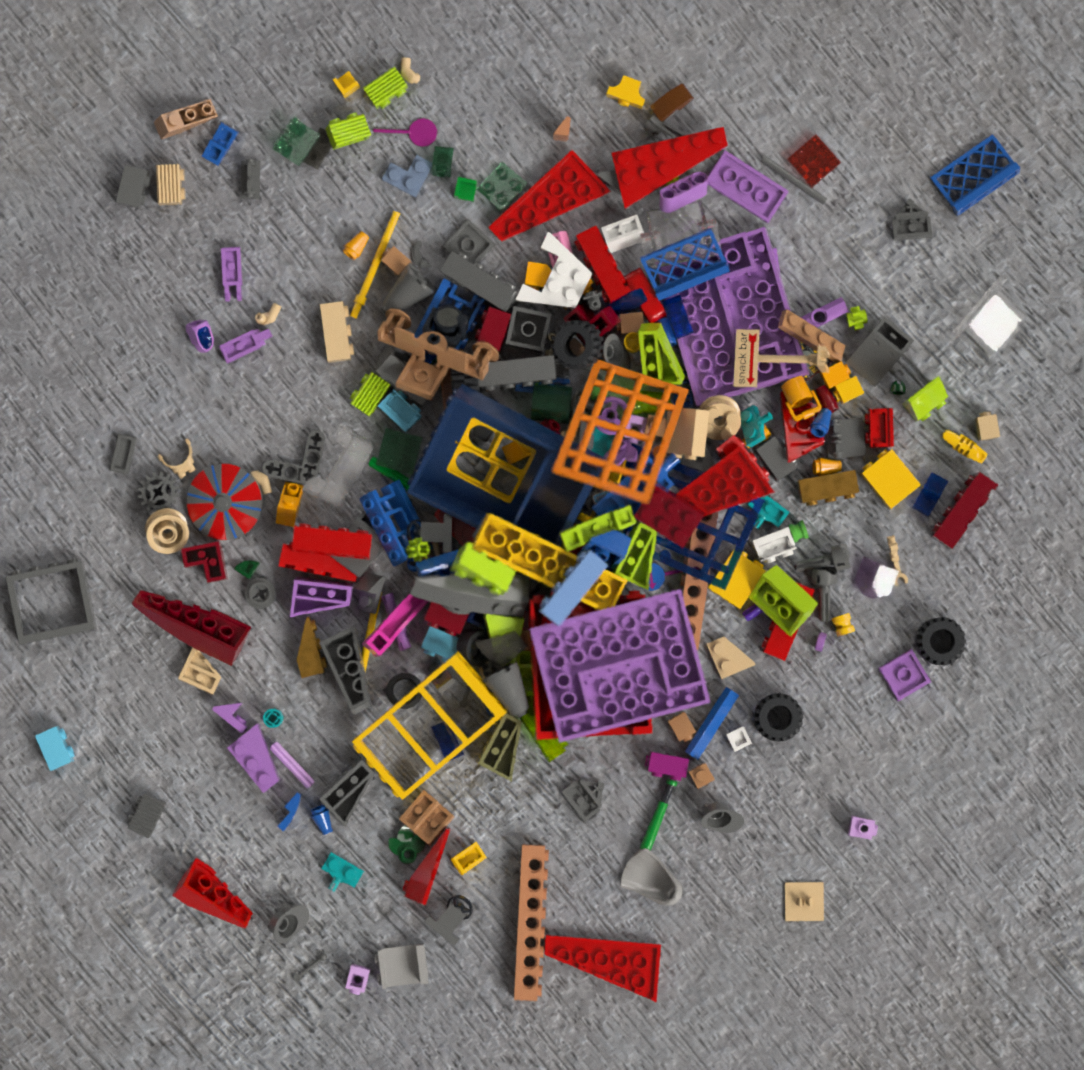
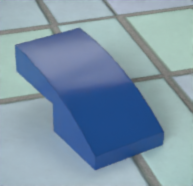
[202,122,239,166]
[277,792,302,831]

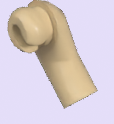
[401,58,420,84]
[255,303,281,325]
[251,471,272,495]

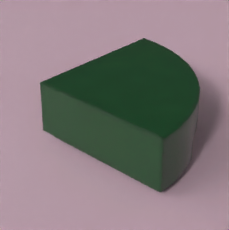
[234,560,260,579]

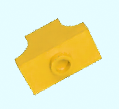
[606,75,645,109]

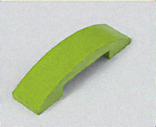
[560,505,636,552]

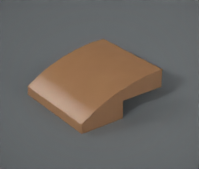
[399,790,455,846]

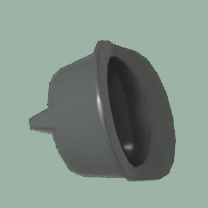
[597,334,631,376]
[701,802,744,833]
[267,905,310,944]

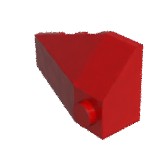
[402,828,450,905]
[172,858,253,929]

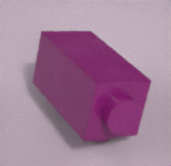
[645,752,689,781]

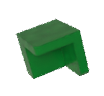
[454,177,477,202]

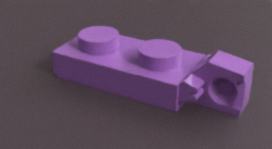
[219,329,273,364]

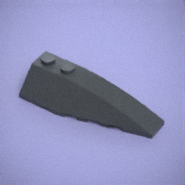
[409,572,530,618]

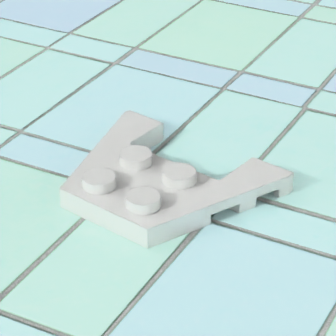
[516,232,592,308]

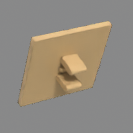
[785,882,824,921]

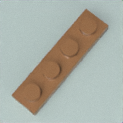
[778,309,846,364]

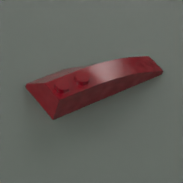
[132,590,251,666]

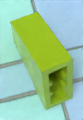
[483,614,524,666]

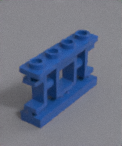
[414,278,486,350]
[359,479,434,567]

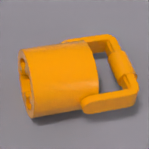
[781,376,821,421]

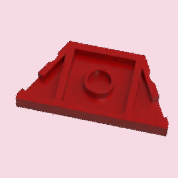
[780,391,825,463]

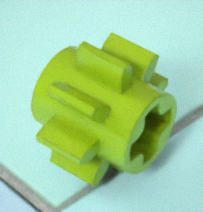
[846,306,868,330]
[405,537,430,562]

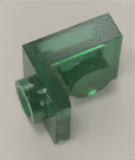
[432,146,454,178]

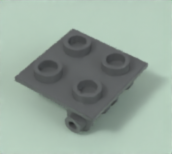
[825,418,866,459]

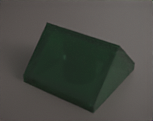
[530,383,572,424]

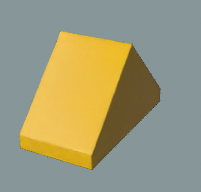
[451,842,487,876]

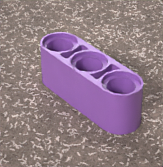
[659,172,708,213]

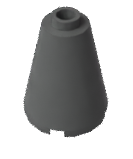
[383,263,435,311]
[483,662,529,718]

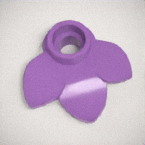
[604,439,637,465]

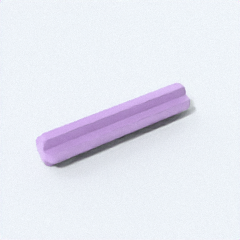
[270,742,314,788]

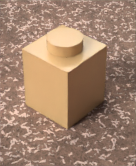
[975,411,1000,441]

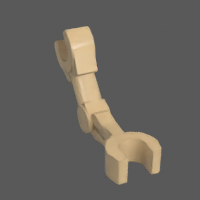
[887,535,908,586]

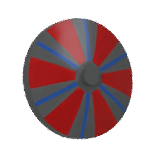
[187,463,263,540]

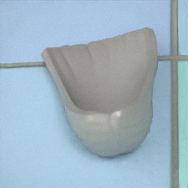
[620,848,683,906]

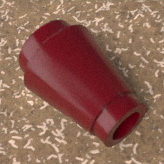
[815,385,839,413]

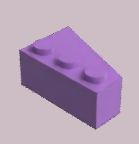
[290,576,353,617]
[227,723,280,793]

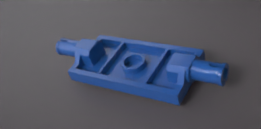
[591,453,680,532]

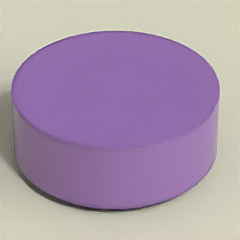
[815,632,827,652]

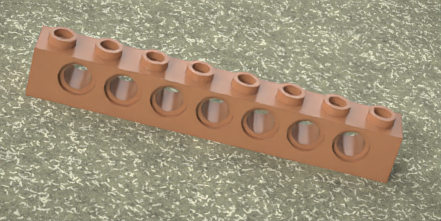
[680,512,718,650]
[514,844,549,1001]

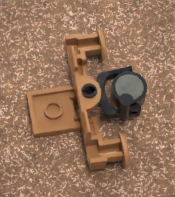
[378,305,499,400]

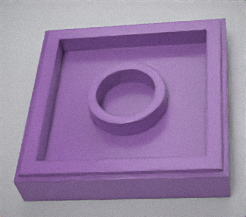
[878,649,931,701]

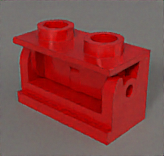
[865,408,894,448]

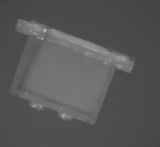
[640,200,721,268]
[947,275,1026,359]

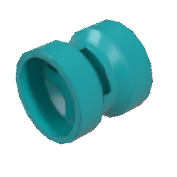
[263,708,284,728]

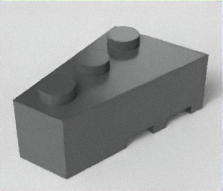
[318,756,375,827]

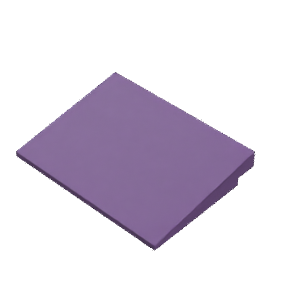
[654,227,809,407]
[530,589,710,742]

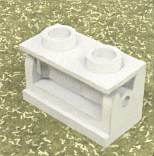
[601,215,646,253]
[752,527,797,565]

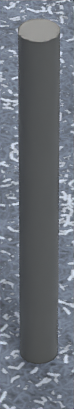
[760,155,827,205]

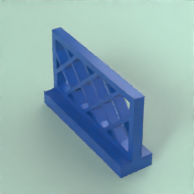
[930,134,1020,216]
[640,228,730,301]

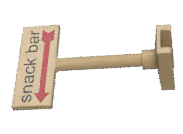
[734,329,830,387]

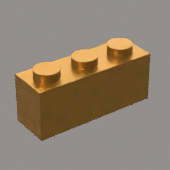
[797,470,859,506]

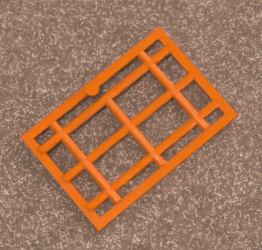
[553,359,689,504]

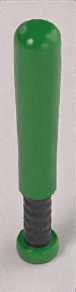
[640,778,678,851]

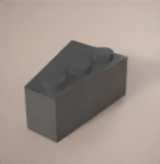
[376,344,426,405]

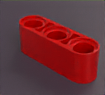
[624,267,667,323]

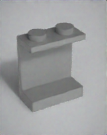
[375,943,429,989]

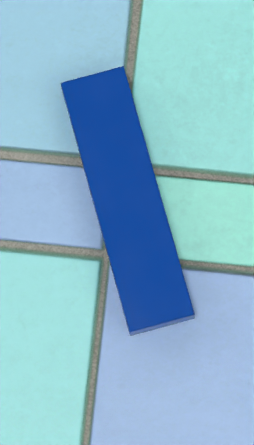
[685,687,739,760]

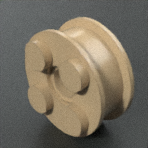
[699,395,741,440]
[145,508,189,554]

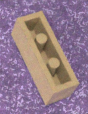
[320,301,354,363]

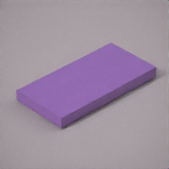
[708,150,789,224]

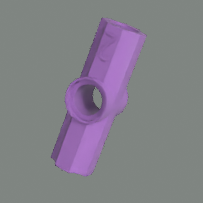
[800,297,849,327]

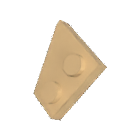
[706,636,756,679]
[178,648,221,695]

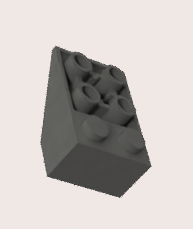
[846,316,914,387]
[331,510,384,578]

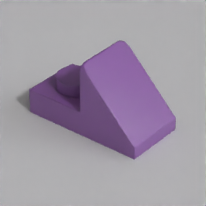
[212,703,248,733]

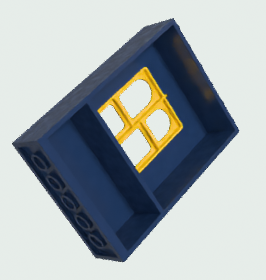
[407,384,606,548]

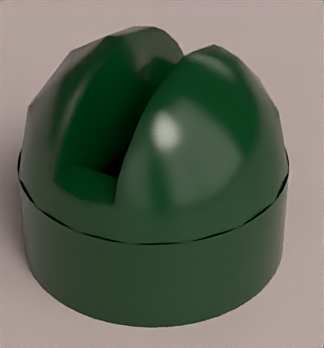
[890,380,906,395]

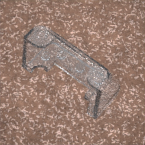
[302,423,373,508]

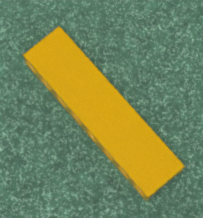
[472,513,628,611]

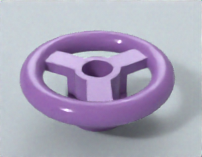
[596,397,630,435]

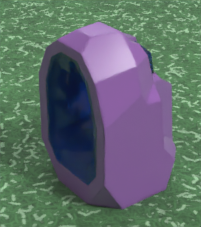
[186,320,214,353]

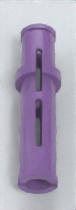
[381,593,412,651]

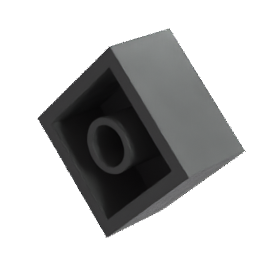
[506,306,551,354]

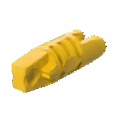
[942,430,988,464]

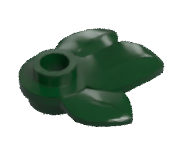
[388,825,425,864]

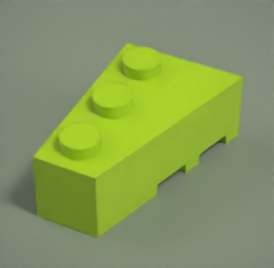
[638,323,685,386]
[612,519,657,590]
[450,542,516,595]

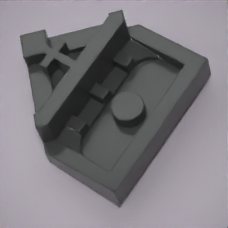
[892,198,932,241]
[560,780,604,823]

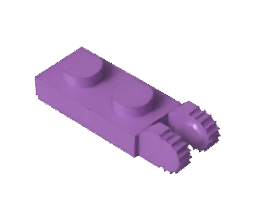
[221,247,243,302]

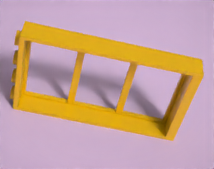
[352,651,507,800]

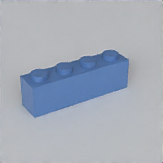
[539,550,608,626]

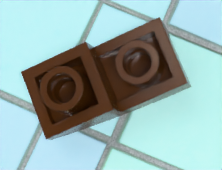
[650,83,694,122]

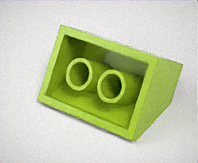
[749,564,818,636]

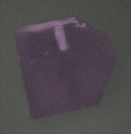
[854,556,899,599]

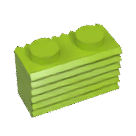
[363,66,408,109]
[325,113,371,150]
[349,372,391,417]

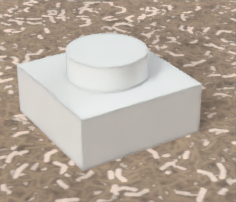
[726,726,752,752]

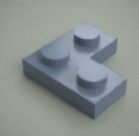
[382,155,434,198]

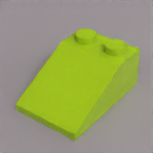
[902,376,948,422]

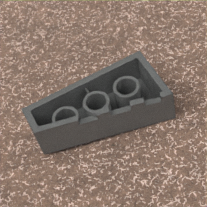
[440,251,519,314]
[478,355,557,391]
[319,626,371,715]

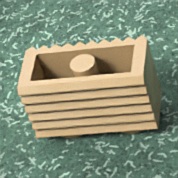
[156,164,186,205]

